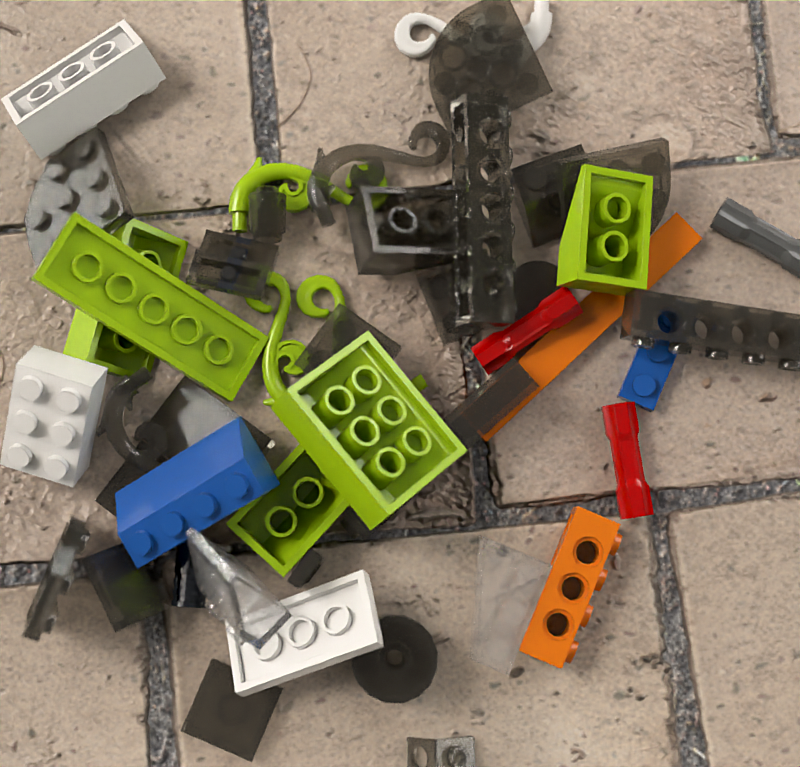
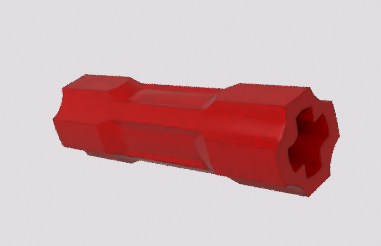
[470,287,583,375]
[601,401,654,520]

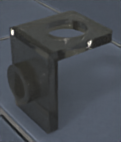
[406,735,475,767]

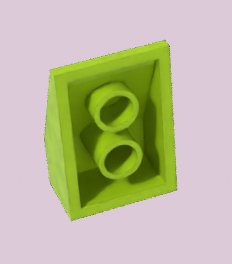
[556,164,653,296]

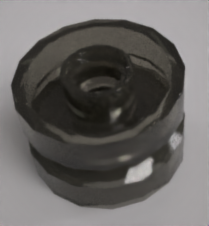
[352,614,438,703]

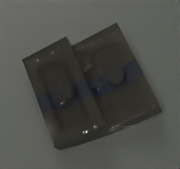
[186,229,279,301]

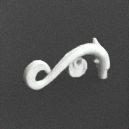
[394,0,552,69]

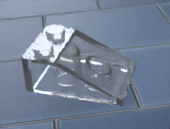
[186,527,292,650]

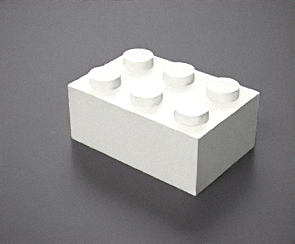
[0,345,108,487]

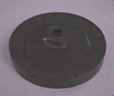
[504,261,572,321]

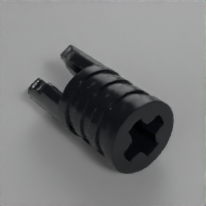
[171,538,211,608]

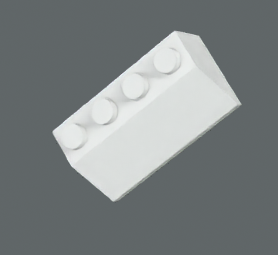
[1,19,166,160]

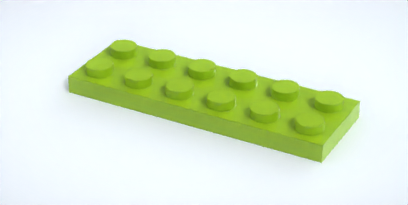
[30,212,269,402]

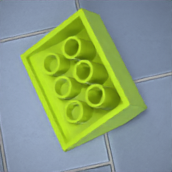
[271,330,467,530]

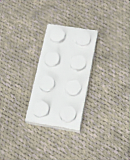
[225,569,384,697]

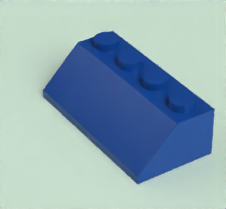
[115,416,281,569]

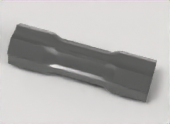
[710,197,800,278]

